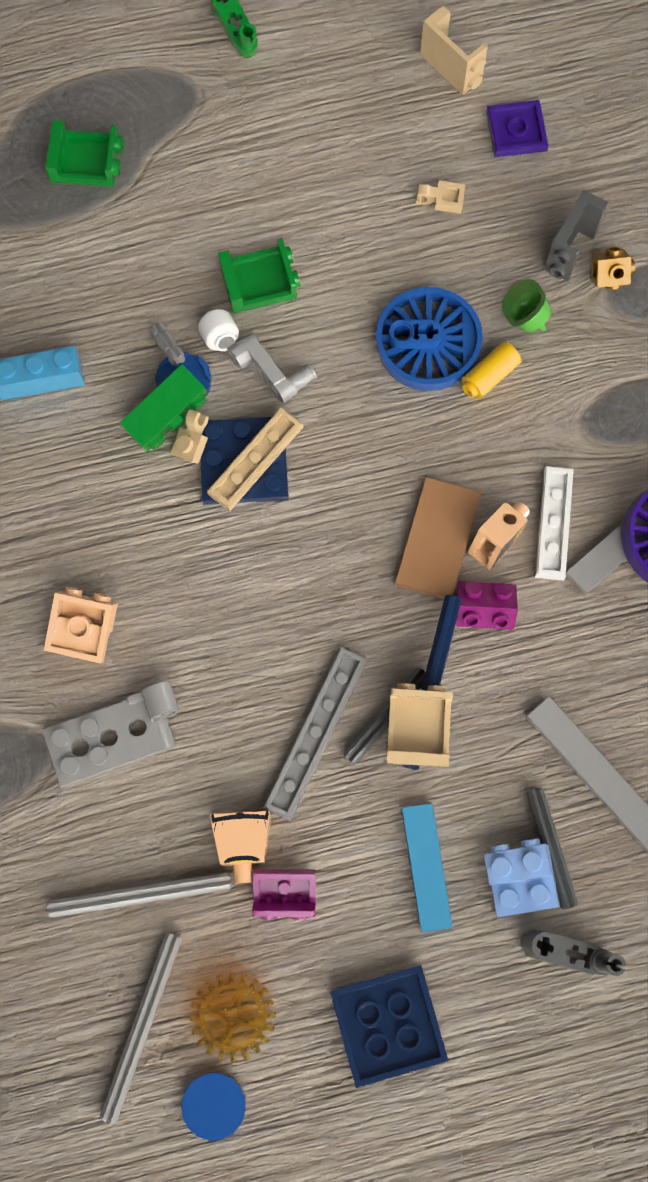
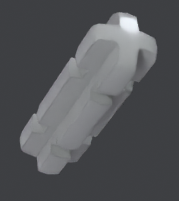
[150,322,185,366]

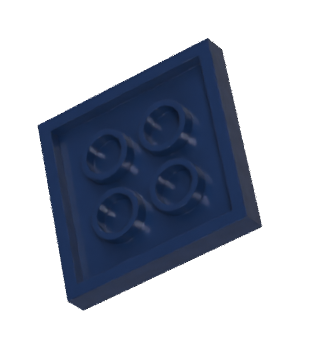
[201,417,289,505]
[330,965,448,1088]

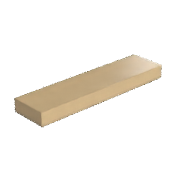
[207,407,303,512]

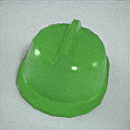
[502,279,552,333]

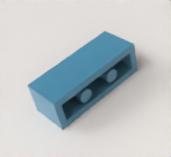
[0,346,85,400]

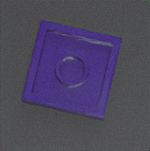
[486,100,549,157]

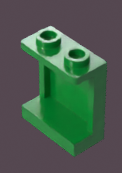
[45,120,124,187]
[218,238,301,314]

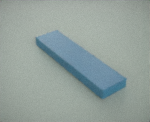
[402,803,453,933]

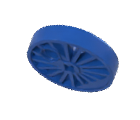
[376,287,483,391]

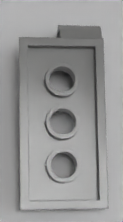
[42,682,179,788]

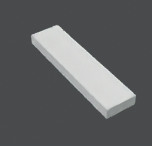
[535,466,574,581]

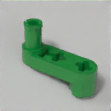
[211,0,258,58]

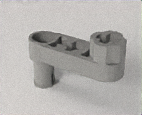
[227,333,317,403]

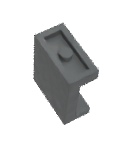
[544,190,608,281]

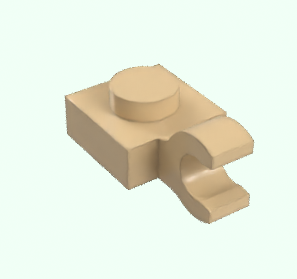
[416,181,465,214]
[170,409,209,464]

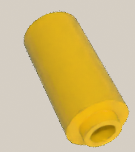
[462,341,522,399]

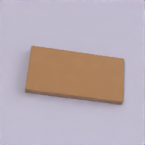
[395,477,481,599]

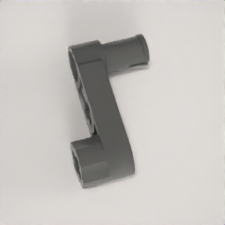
[520,929,626,976]

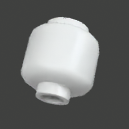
[198,309,239,351]

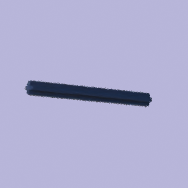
[403,595,462,770]

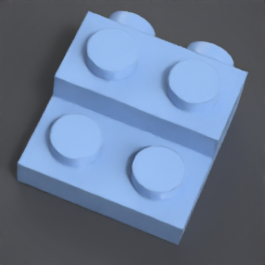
[484,839,560,917]

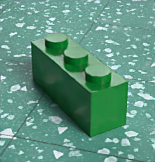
[120,364,209,452]

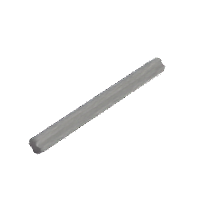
[47,872,232,918]
[100,933,182,1124]

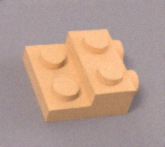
[44,587,118,663]

